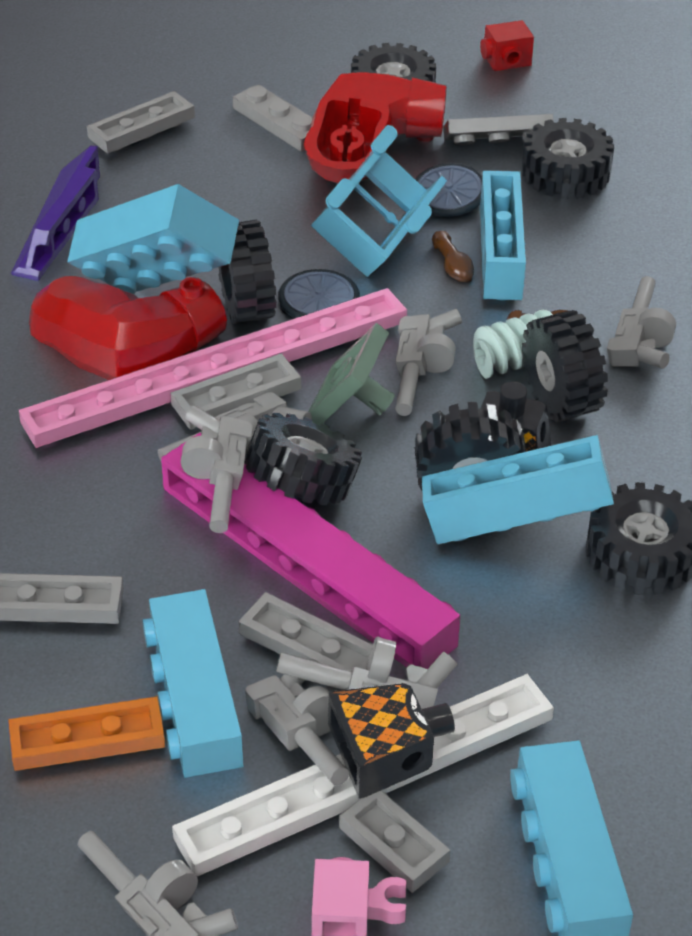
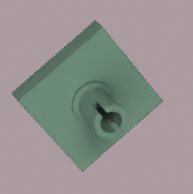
[308,323,395,425]

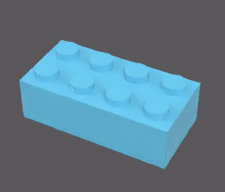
[67,184,239,294]

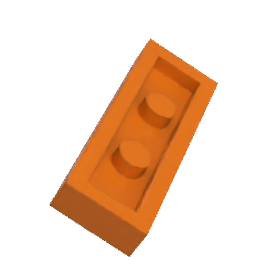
[8,696,165,771]

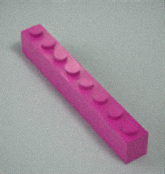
[161,432,461,669]

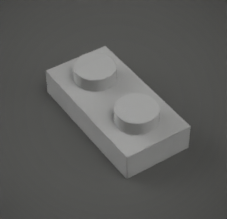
[339,791,451,893]

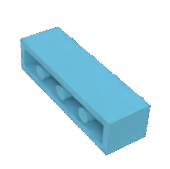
[480,171,526,301]
[422,435,614,545]
[142,589,243,778]
[510,740,633,936]

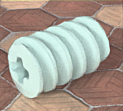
[473,309,553,379]

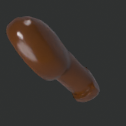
[432,230,474,282]

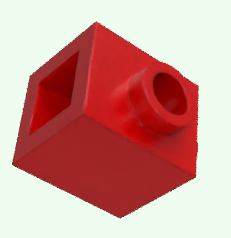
[480,20,534,71]

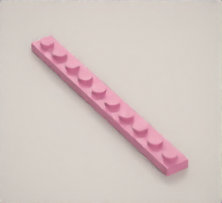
[18,288,407,448]

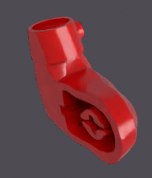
[304,72,447,184]
[29,276,227,380]

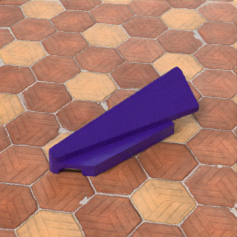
[11,145,100,281]

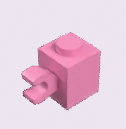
[312,857,406,936]

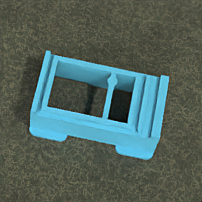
[310,125,447,277]

